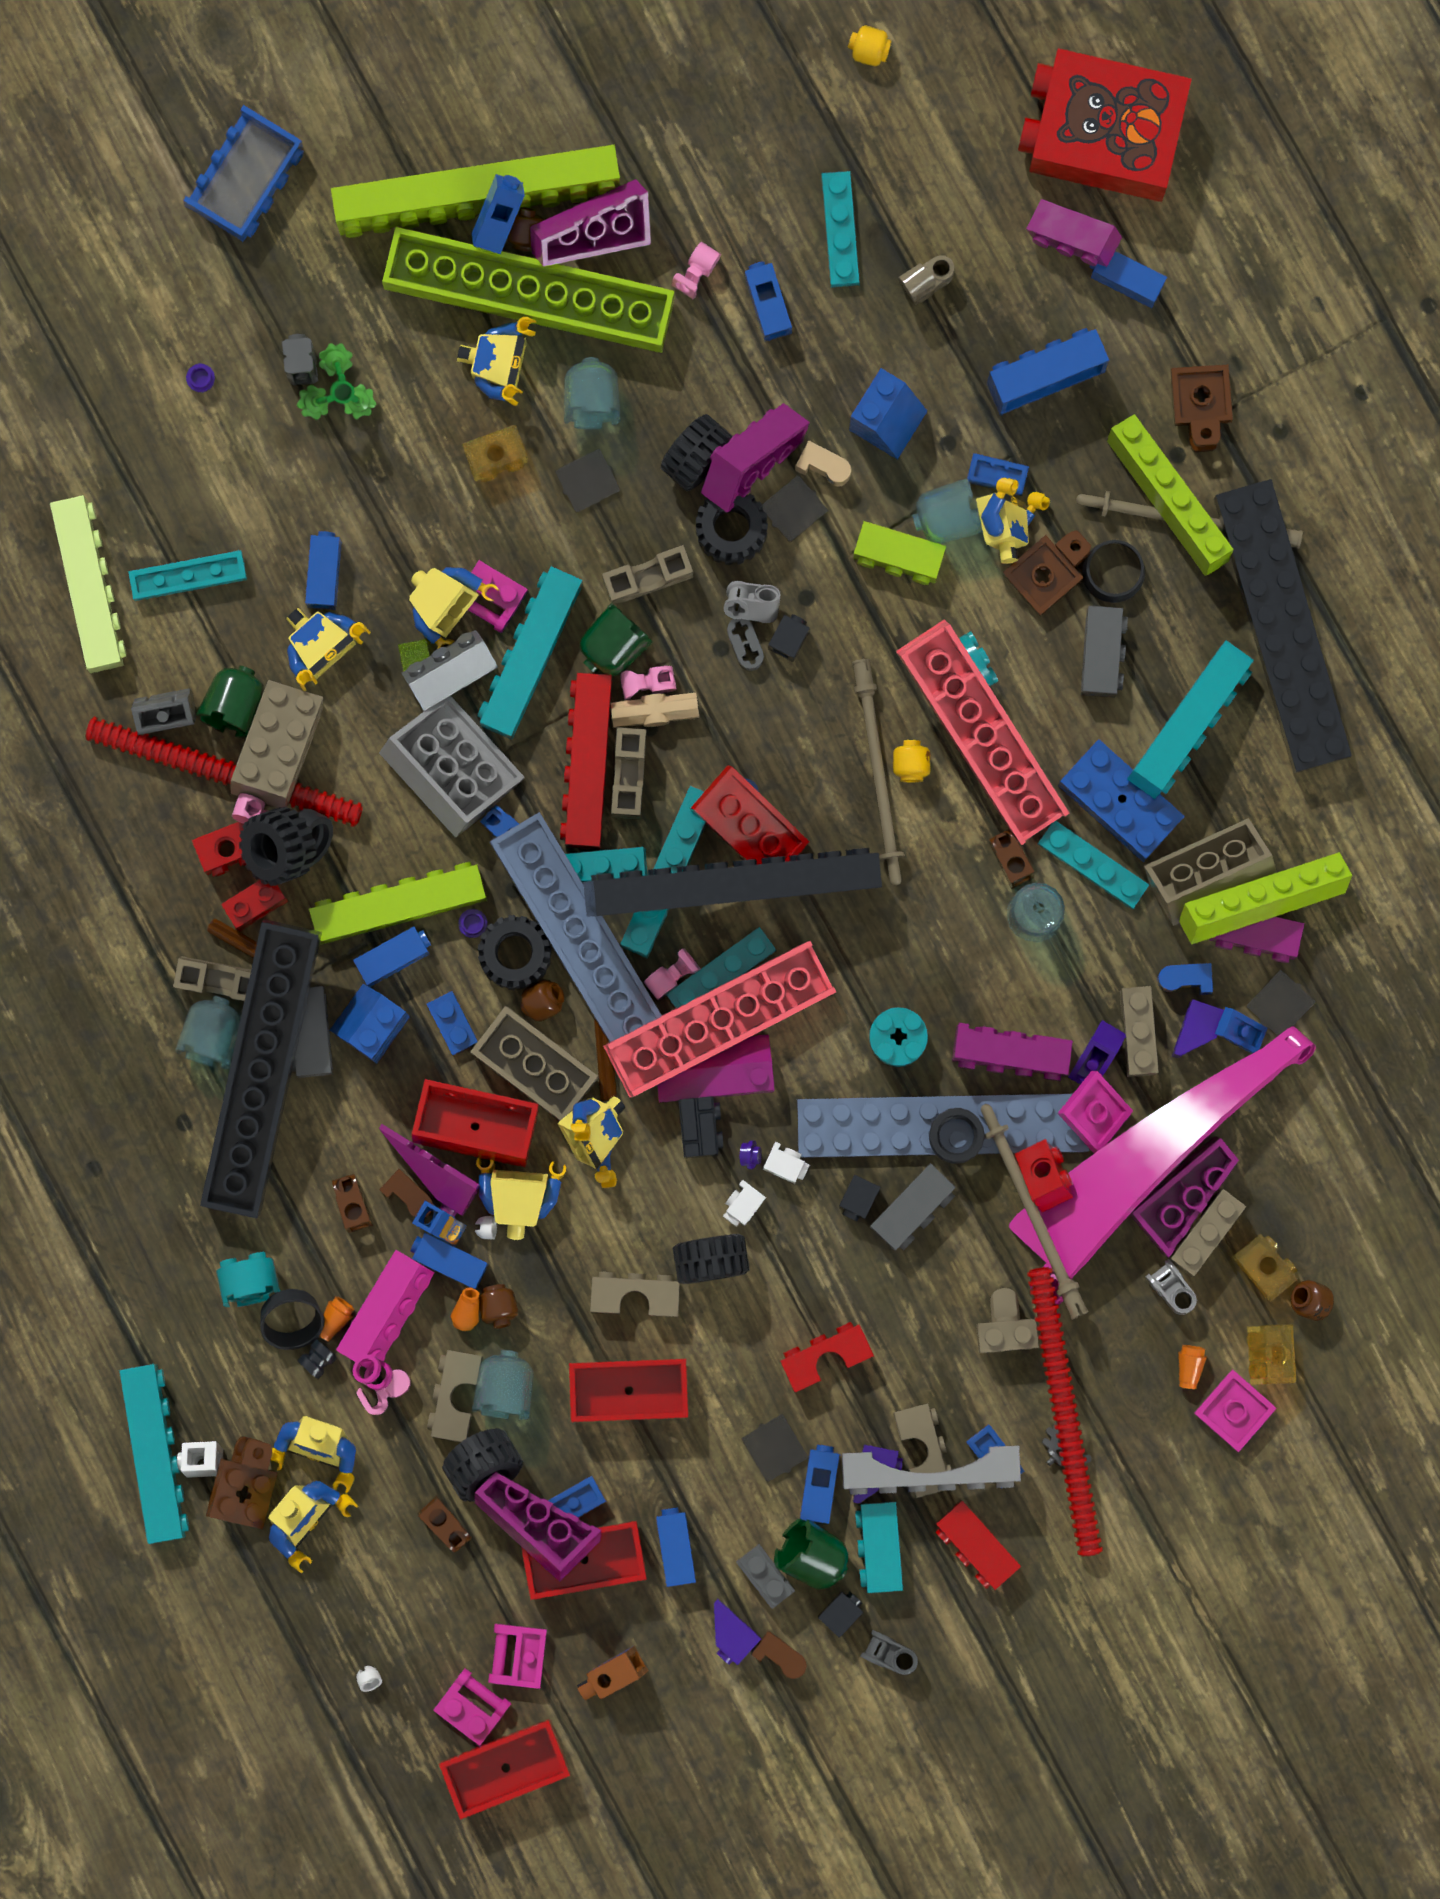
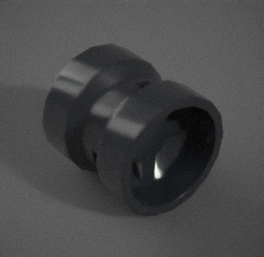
[297,1339,338,1380]

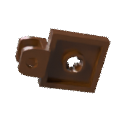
[1170,364,1233,452]
[1002,531,1091,616]
[206,1436,278,1529]

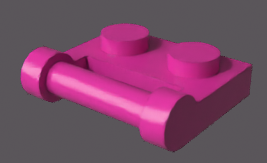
[468,560,528,633]
[488,1624,547,1689]
[433,1668,512,1746]

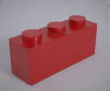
[935,1500,1021,1590]

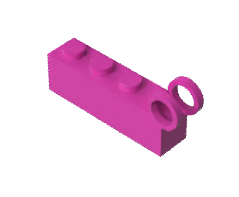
[336,1250,435,1390]

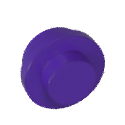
[186,364,215,393]
[458,909,487,938]
[740,1140,762,1169]

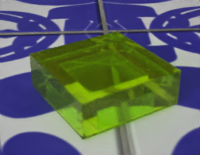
[398,639,430,672]

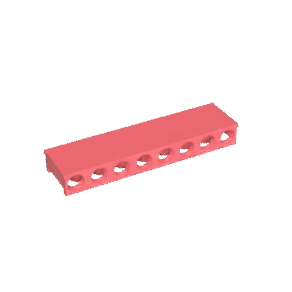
[896,619,1070,845]
[603,941,836,1098]

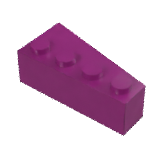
[530,179,651,266]
[701,403,810,513]
[952,1023,1073,1081]
[1130,1136,1239,1258]
[475,1472,601,1582]

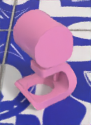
[671,242,721,299]
[620,666,677,700]
[232,793,268,824]
[644,948,701,1000]
[357,1370,411,1415]

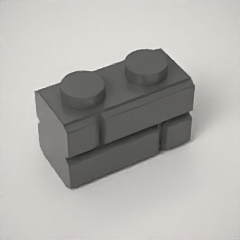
[282,334,318,385]
[131,688,197,735]
[736,1544,795,1609]

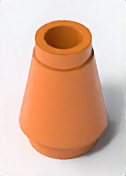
[451,1288,479,1331]
[319,1296,355,1341]
[1178,1345,1207,1389]

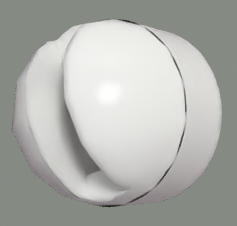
[475,1216,497,1239]
[357,1666,382,1692]

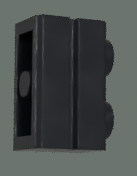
[679,1096,724,1159]

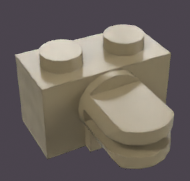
[976,1288,1039,1353]

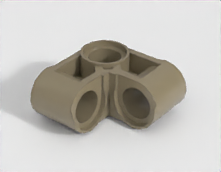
[898,256,954,305]

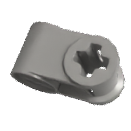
[724,581,780,623]
[1145,1259,1197,1315]

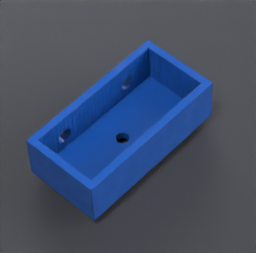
[987,328,1109,415]
[1058,739,1185,862]

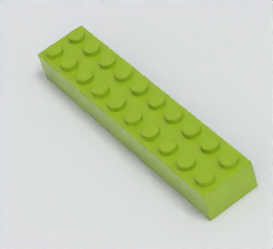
[331,144,621,238]
[382,227,675,353]

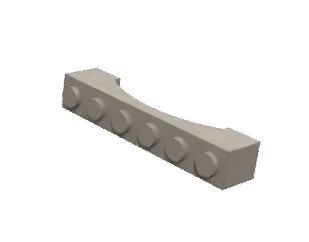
[842,1446,1021,1495]

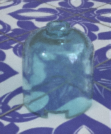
[564,357,621,429]
[912,478,983,544]
[1007,882,1065,943]
[175,996,241,1069]
[472,1350,533,1420]

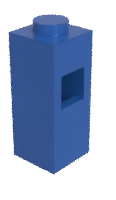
[472,174,525,254]
[1090,251,1167,308]
[745,262,792,342]
[305,531,342,610]
[353,927,431,987]
[410,1233,489,1290]
[800,1444,839,1524]
[656,1507,696,1587]

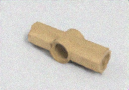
[611,692,699,728]

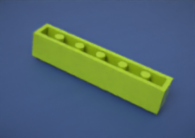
[1107,414,1234,577]
[1179,852,1352,945]
[309,862,487,945]

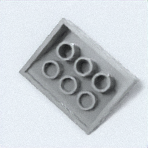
[379,696,525,838]

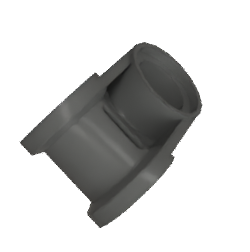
[860,1630,918,1675]

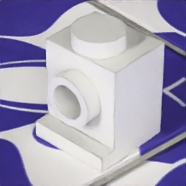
[763,1142,810,1184]
[723,1180,766,1227]
[177,1441,223,1478]

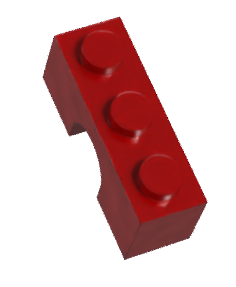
[780,1322,874,1393]

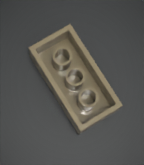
[231,680,323,808]
[1144,818,1277,926]
[470,1006,599,1121]

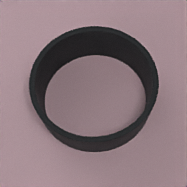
[1082,540,1145,603]
[260,1289,324,1350]

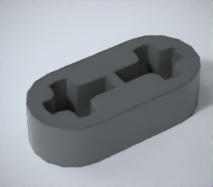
[727,619,764,671]

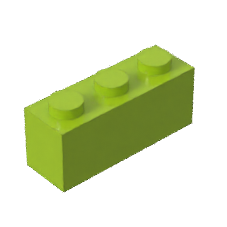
[853,521,946,585]

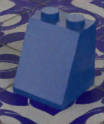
[849,368,927,460]
[329,984,410,1064]

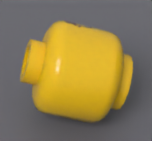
[848,25,892,67]
[893,740,931,783]

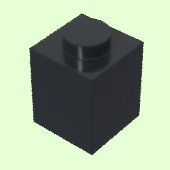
[768,614,810,662]
[839,1174,880,1222]
[818,1591,863,1638]

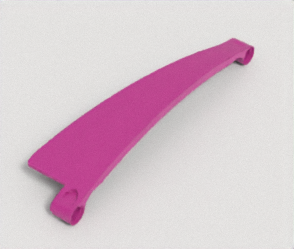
[1009,1026,1316,1304]

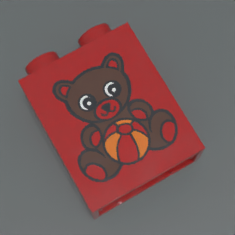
[1018,48,1192,202]

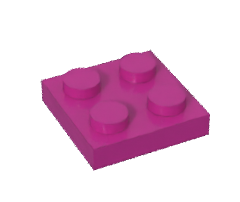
[1058,1071,1133,1153]
[1194,1369,1277,1452]

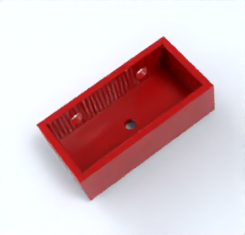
[412,1079,539,1168]
[569,1359,688,1422]
[521,1521,647,1600]
[439,1718,571,1820]

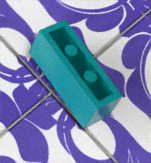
[855,1502,903,1593]

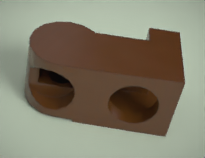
[988,829,1035,889]
[379,1169,434,1218]
[332,1174,373,1233]
[418,1496,472,1553]
[751,1630,806,1679]

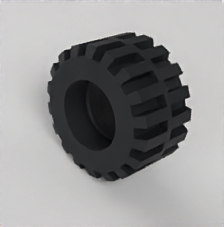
[660,414,733,491]
[696,493,768,565]
[239,807,316,886]
[478,915,551,990]
[672,1234,750,1284]
[442,1428,523,1502]

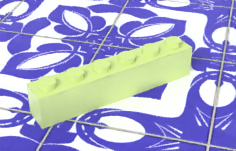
[50,495,127,673]

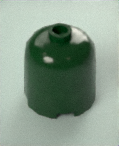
[580,602,653,676]
[196,666,264,739]
[774,1518,849,1590]

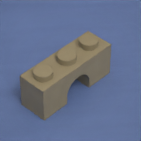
[602,545,693,605]
[611,728,646,820]
[173,956,251,1001]
[1119,986,1159,1077]
[1169,1189,1247,1277]
[590,1272,680,1317]
[427,1350,483,1442]
[893,1403,951,1498]

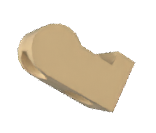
[795,441,851,486]

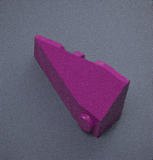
[657,1034,774,1103]
[379,1124,480,1217]

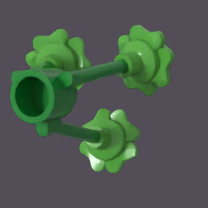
[297,343,376,420]

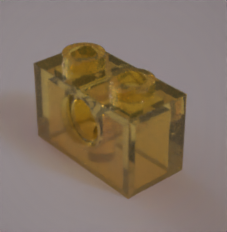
[462,425,528,482]
[1232,1234,1298,1302]
[1247,1324,1296,1385]

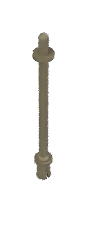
[1076,491,1303,549]
[852,659,905,886]
[981,1104,1089,1320]

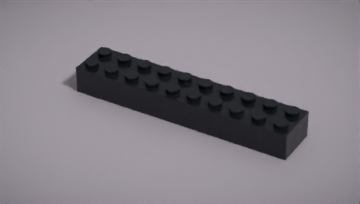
[1214,479,1352,774]
[583,848,882,917]
[200,919,322,1219]

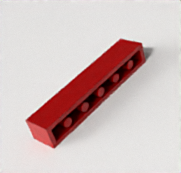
[560,673,612,850]

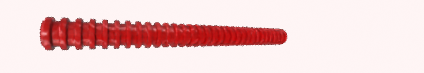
[85,716,363,827]
[1026,1267,1103,1557]

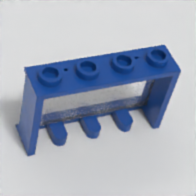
[183,105,304,242]

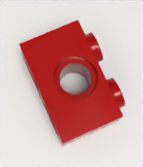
[192,822,246,877]
[221,880,288,932]
[1015,1139,1073,1213]

